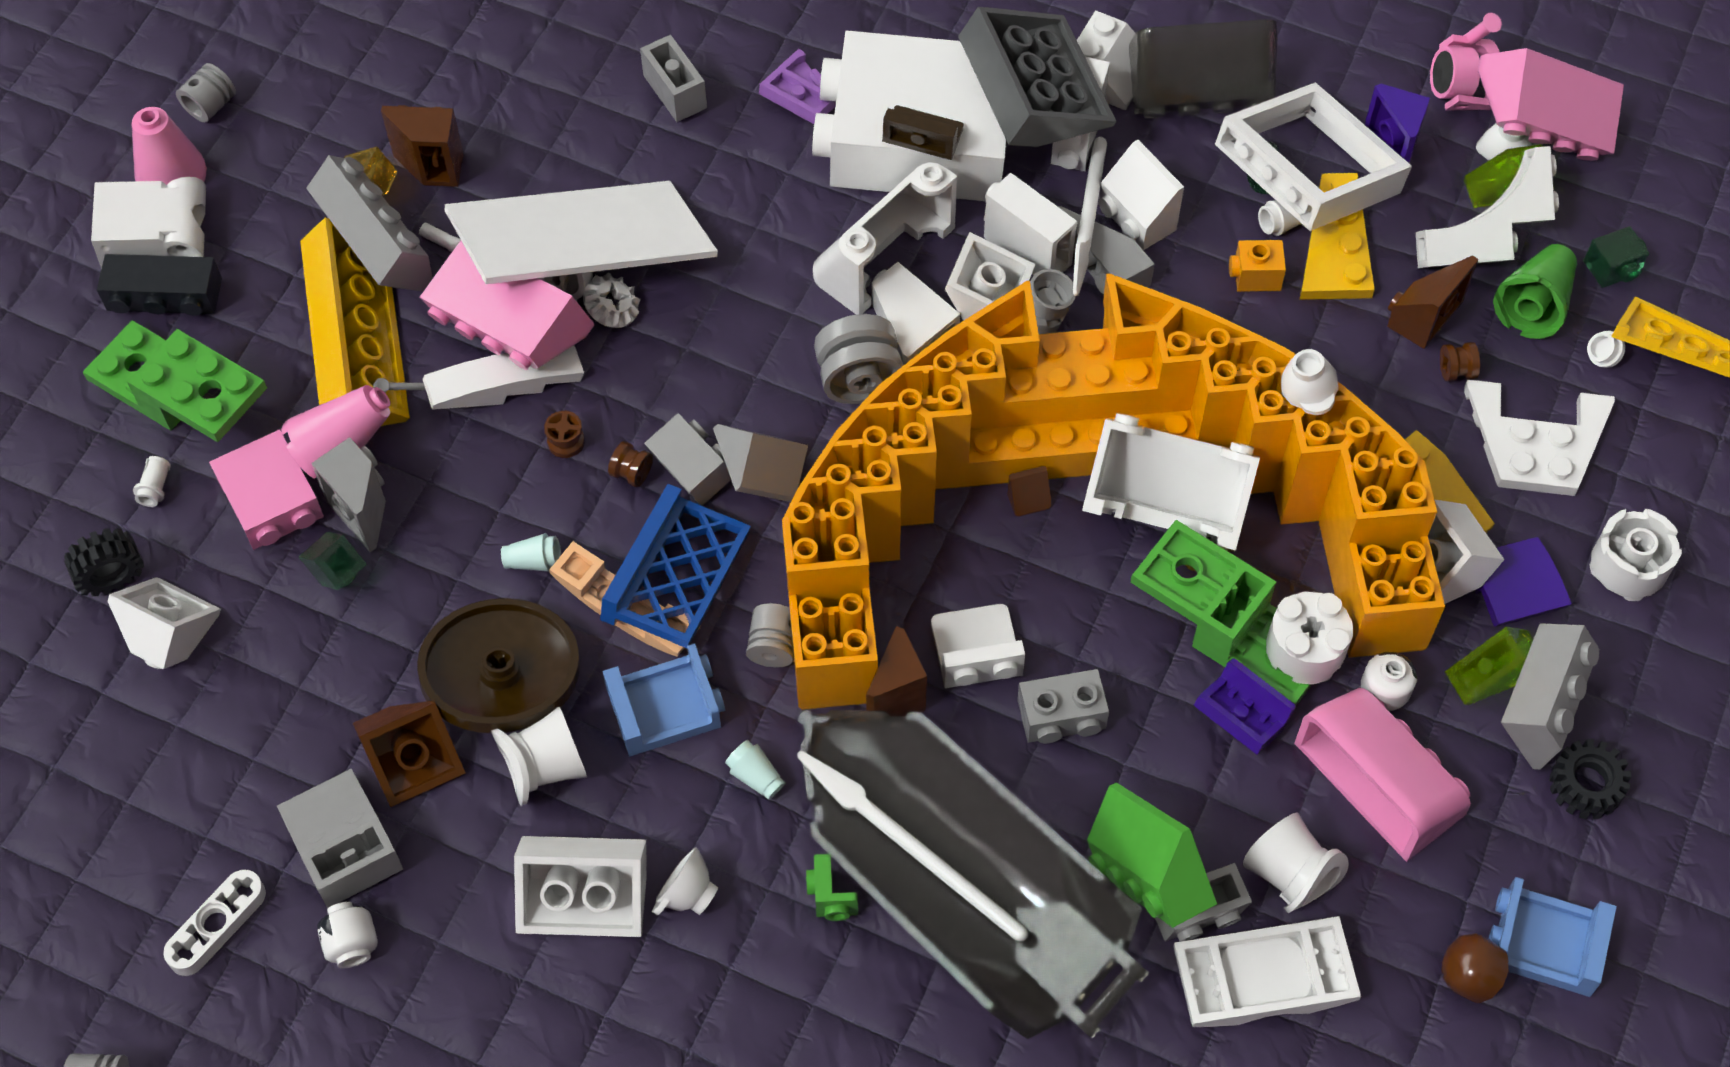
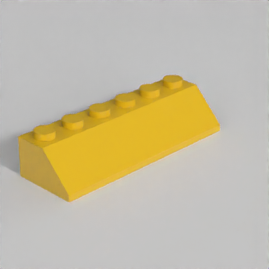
[300,217,410,426]

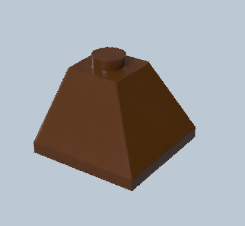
[1387,255,1479,349]
[353,700,466,807]

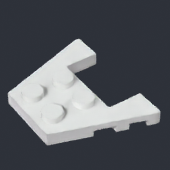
[1464,380,1615,496]

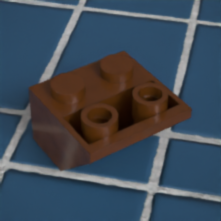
[381,105,464,187]

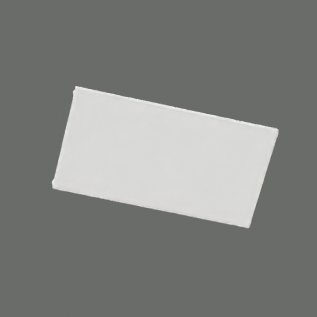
[445,181,718,284]

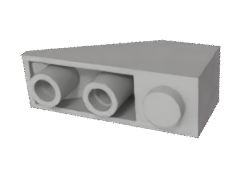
[1059,206,1155,294]

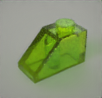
[1464,144,1543,208]
[1445,627,1534,705]

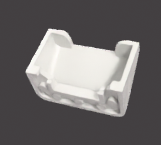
[813,162,957,315]
[1082,413,1260,550]

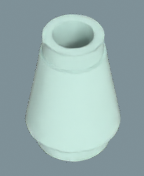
[501,533,561,571]
[725,740,785,800]

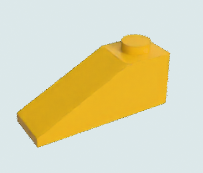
[1405,430,1495,533]

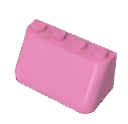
[1478,48,1624,161]
[420,241,594,370]
[1294,688,1471,862]

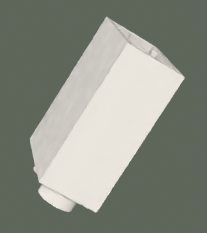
[812,30,1006,201]

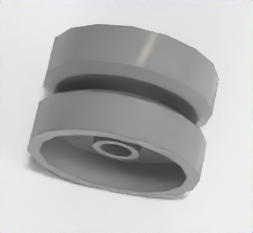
[814,314,903,404]

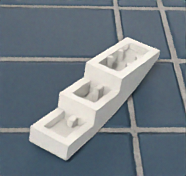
[423,345,584,410]

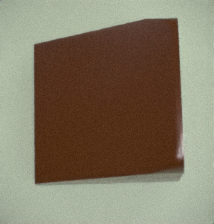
[1007,466,1051,517]

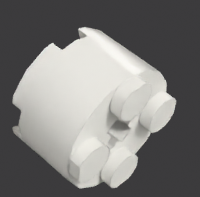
[1589,509,1682,601]
[1266,592,1353,684]

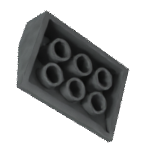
[958,6,1117,147]

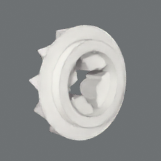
[583,273,641,328]

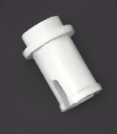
[133,456,171,507]

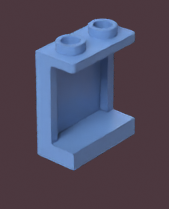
[603,643,725,757]
[1488,877,1617,997]

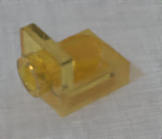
[344,146,397,195]

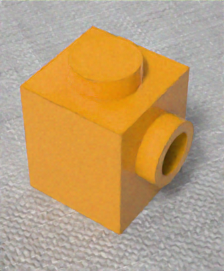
[1229,240,1286,292]

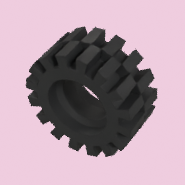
[64,528,144,597]
[1549,739,1631,820]

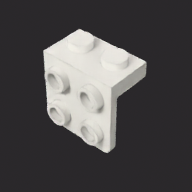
[931,604,1025,688]

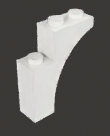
[1416,146,1559,268]

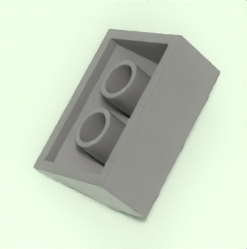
[1501,623,1600,770]

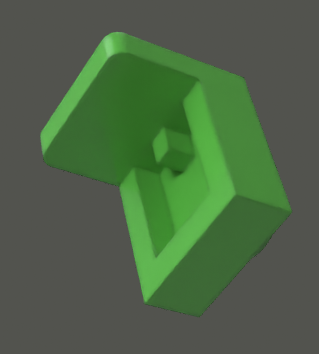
[806,854,858,921]

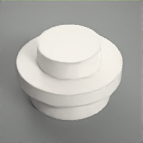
[1587,331,1625,368]

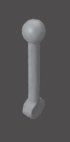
[373,378,426,393]

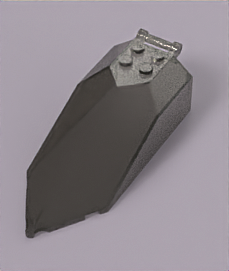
[798,709,1149,1040]

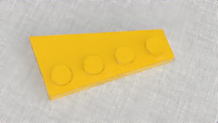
[1299,173,1374,300]
[1611,296,1730,378]

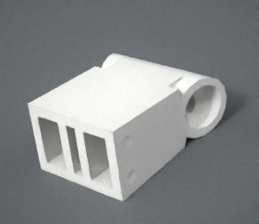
[91,177,206,269]

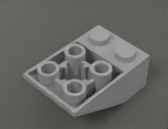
[277,768,403,908]

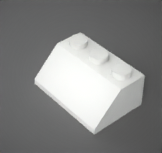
[514,836,646,937]

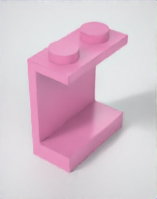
[209,429,324,550]

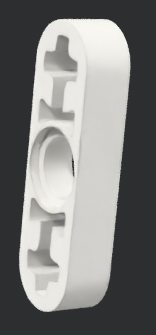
[164,870,266,976]

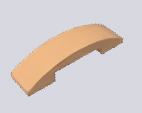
[549,541,701,657]

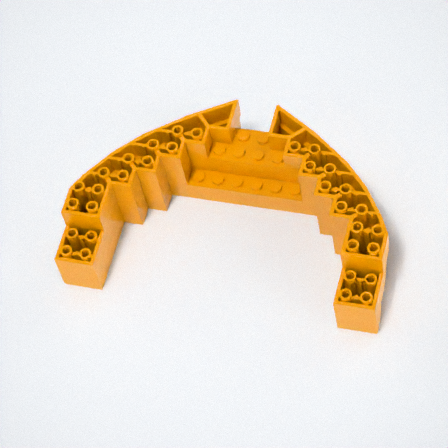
[782,273,1445,710]

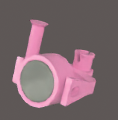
[1430,13,1502,111]

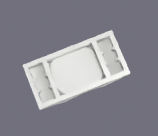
[1173,916,1361,1027]

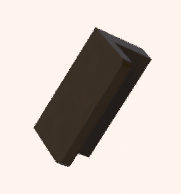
[882,105,964,160]

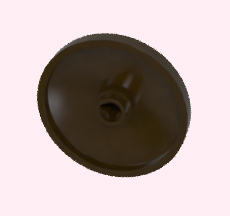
[417,598,580,733]

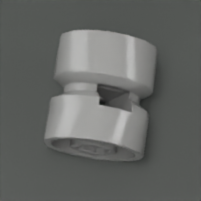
[1030,269,1076,334]

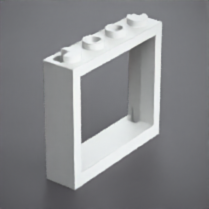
[1215,82,1412,231]

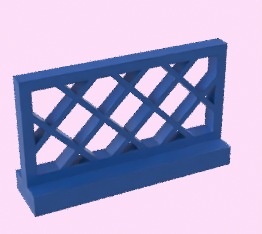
[600,484,751,648]

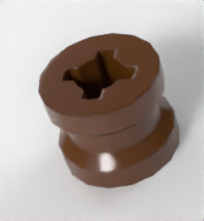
[1440,342,1480,382]
[544,410,585,458]
[608,441,653,488]

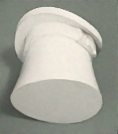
[491,707,587,806]
[1243,812,1349,913]

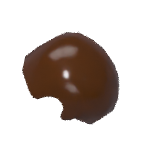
[1441,933,1509,1003]

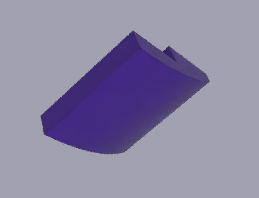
[1475,537,1572,627]

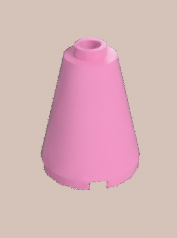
[132,107,207,185]
[281,385,390,479]

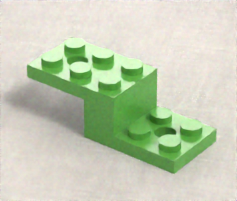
[83,320,267,442]
[1130,520,1312,706]

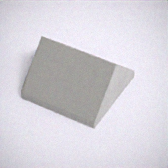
[713,424,808,502]

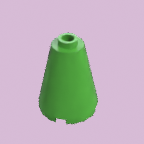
[1493,244,1577,339]

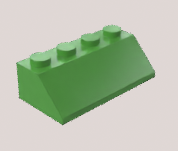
[1087,782,1217,928]

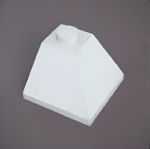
[108,577,221,669]

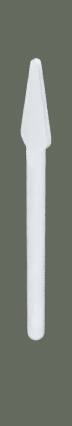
[1073,137,1107,296]
[797,751,1029,942]

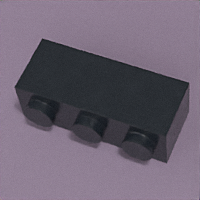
[97,254,222,316]

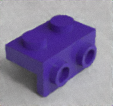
[1194,658,1296,755]

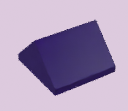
[1364,84,1430,163]

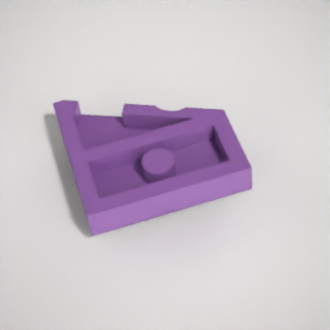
[759,49,836,124]

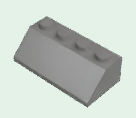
[306,155,433,292]

